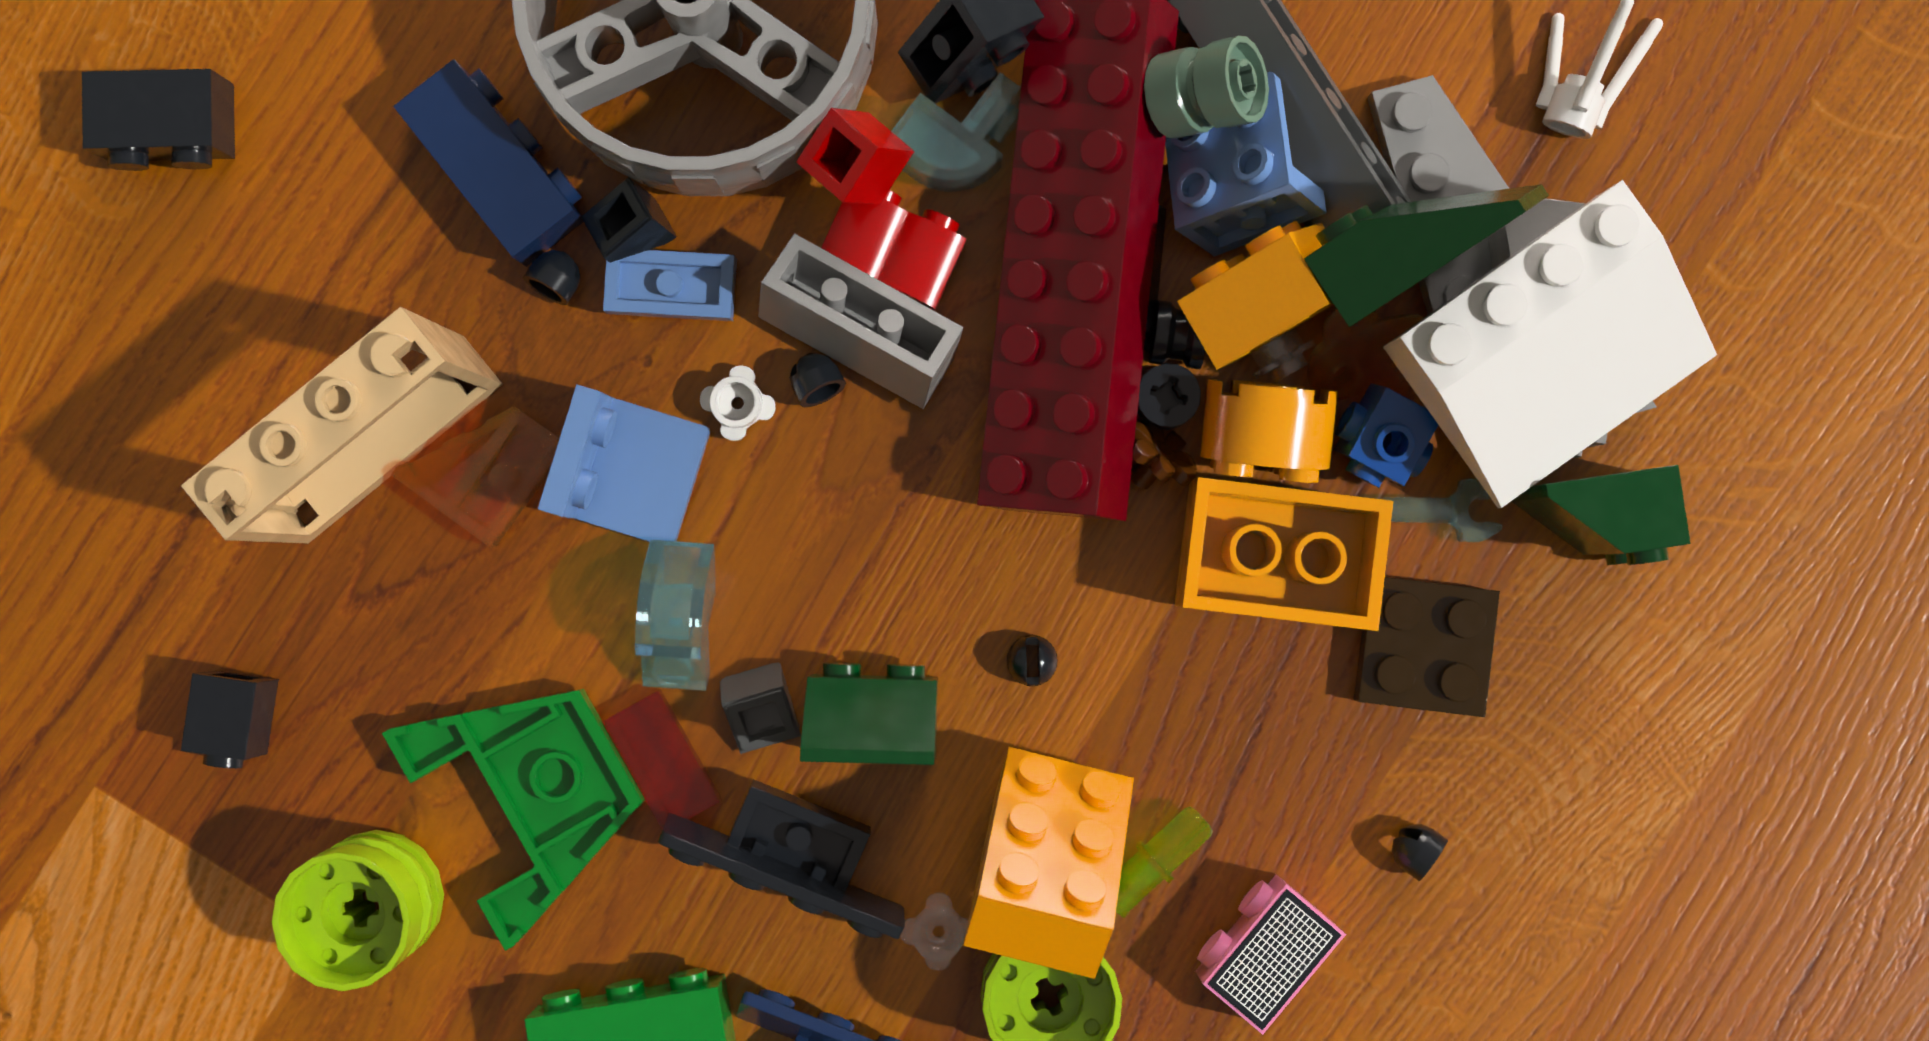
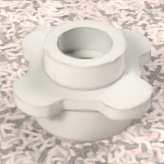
[700,365,776,441]

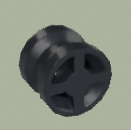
[1149,300,1205,370]
[1137,363,1201,431]

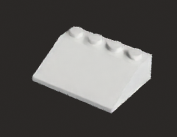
[1383,180,1717,508]

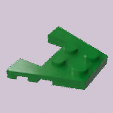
[382,689,646,951]

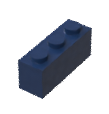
[393,59,584,267]

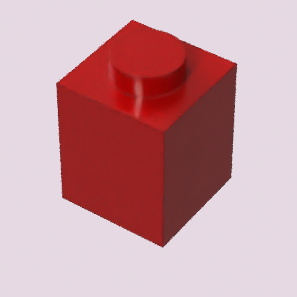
[796,107,915,204]

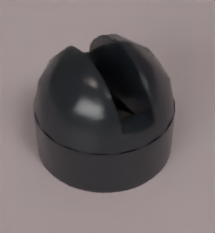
[523,250,581,305]
[789,353,846,407]
[1006,635,1058,686]
[1391,824,1448,881]

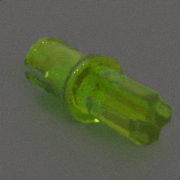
[1116,807,1213,918]

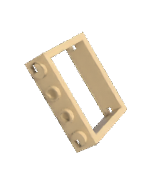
[181,307,503,544]

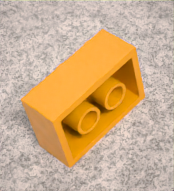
[1174,477,1394,631]
[963,747,1134,979]

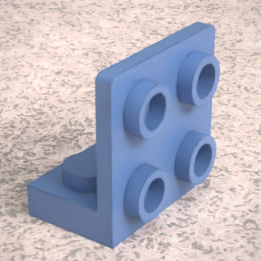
[1165,72,1327,257]
[538,384,710,547]

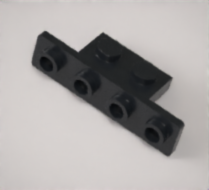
[658,779,905,939]

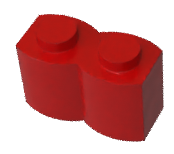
[821,190,967,311]

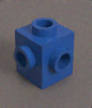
[1333,383,1438,488]

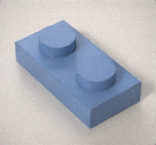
[603,250,737,321]

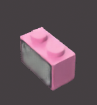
[1196,874,1346,1035]

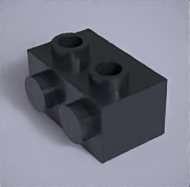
[898,0,1044,106]

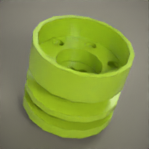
[272,830,444,991]
[980,953,1122,1041]

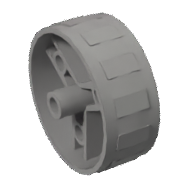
[512,0,878,196]

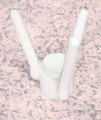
[1535,0,1663,139]

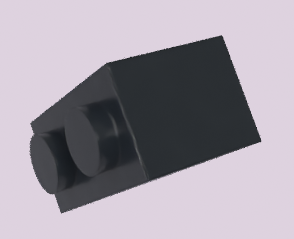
[82,69,235,171]

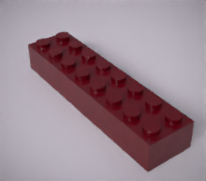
[977,0,1179,521]

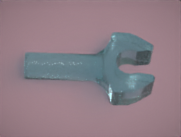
[1382,479,1503,542]

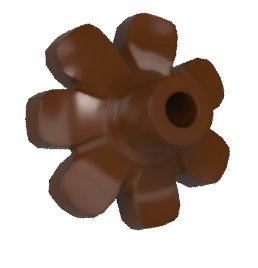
[1131,421,1197,489]

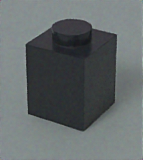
[181,670,279,768]

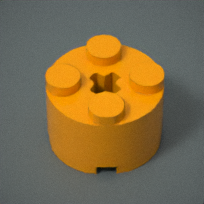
[1200,379,1338,483]

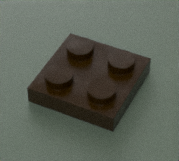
[1354,577,1500,717]

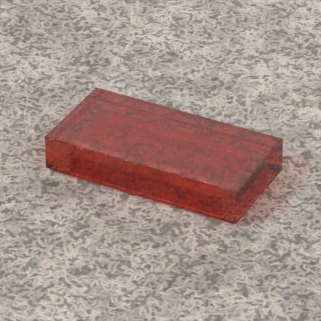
[603,690,722,829]

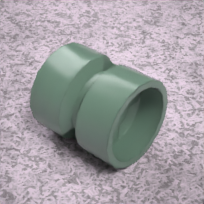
[1144,35,1269,138]

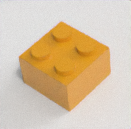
[1177,220,1334,370]

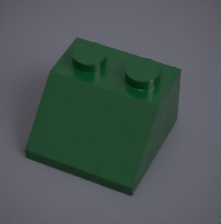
[1512,465,1691,565]
[800,663,938,765]

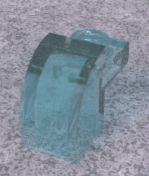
[891,72,1021,192]
[635,540,716,691]

